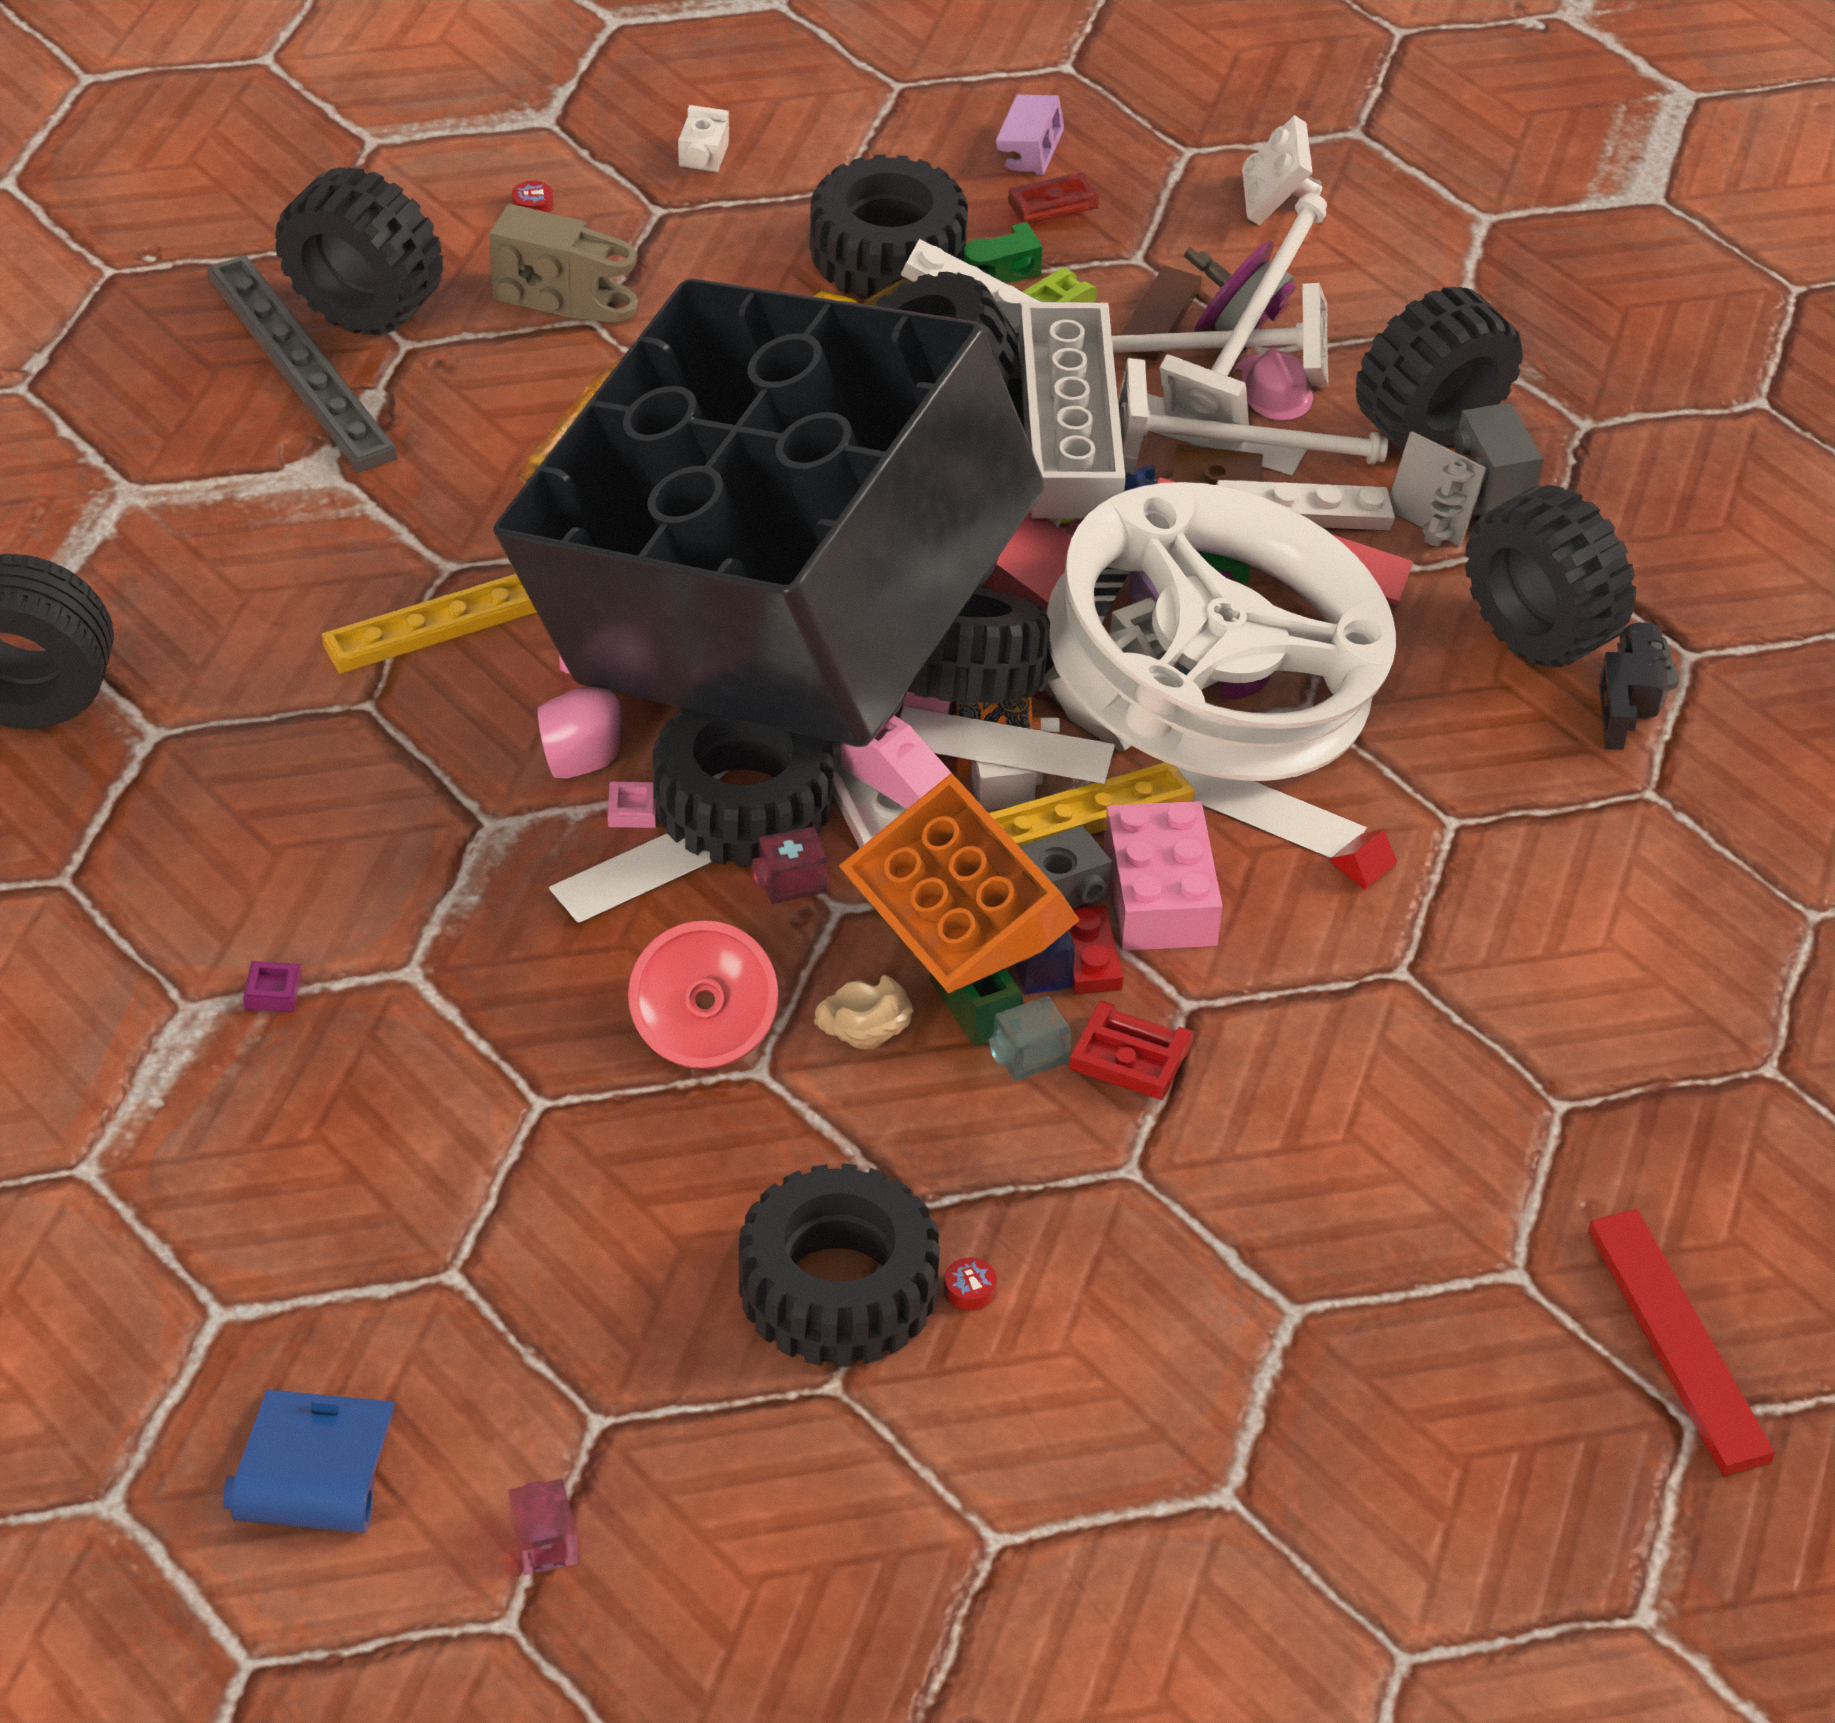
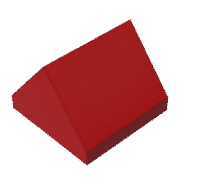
[1329,829,1397,890]

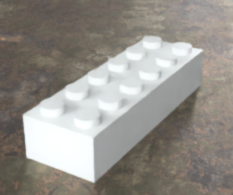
[1018,302,1125,519]

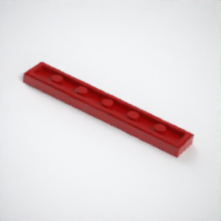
[1588,1209,1775,1476]

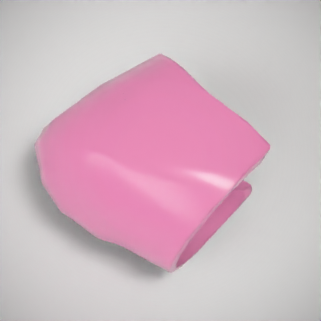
[537,686,623,779]

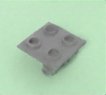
[1389,431,1487,546]

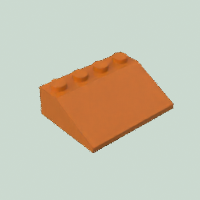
[839,773,1080,993]

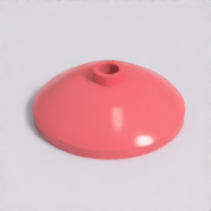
[628,921,778,1069]

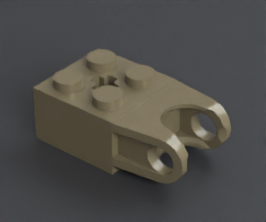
[489,203,638,322]

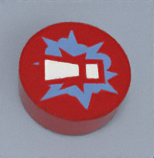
[512,181,553,212]
[944,1257,997,1310]

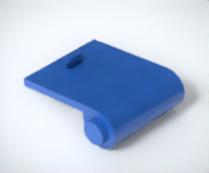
[223,1390,394,1533]

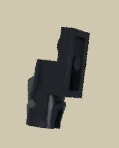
[1599,622,1679,750]

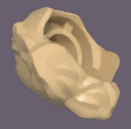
[814,975,914,1049]

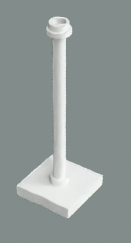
[1159,193,1327,443]
[1112,283,1328,387]
[1118,358,1388,483]

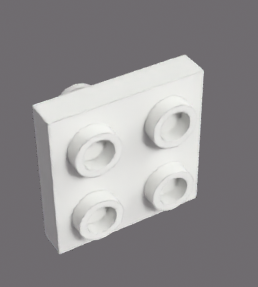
[1242,115,1322,226]

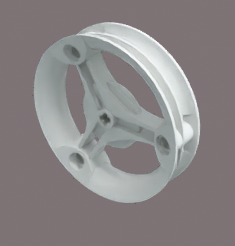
[1046,482,1396,781]

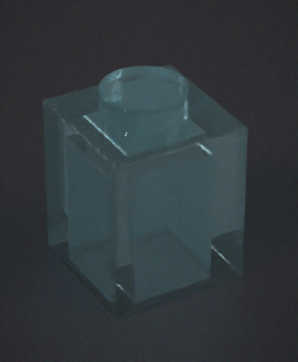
[989,996,1071,1081]

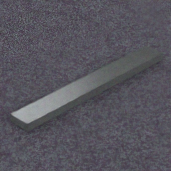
[208,255,397,473]

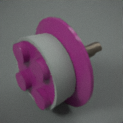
[1183,240,1296,351]

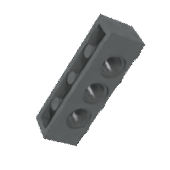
[1020,825,1112,908]

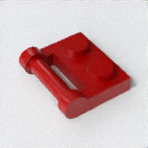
[1069,1000,1194,1101]

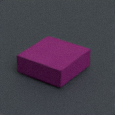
[243,961,302,1012]

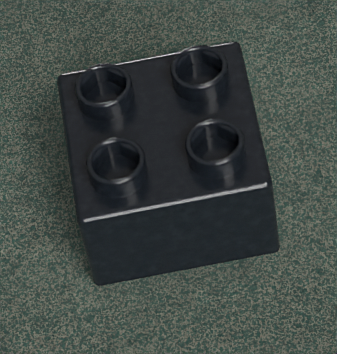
[493,278,1045,747]

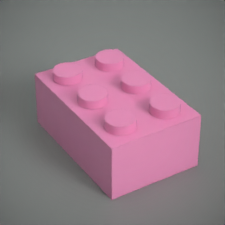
[1103,801,1223,951]

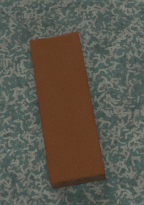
[1120,265,1202,361]

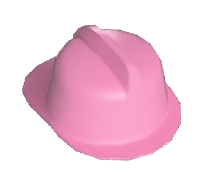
[1233,348,1313,421]

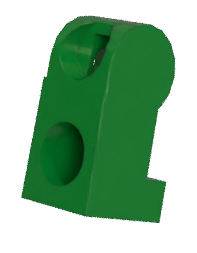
[963,222,1043,284]

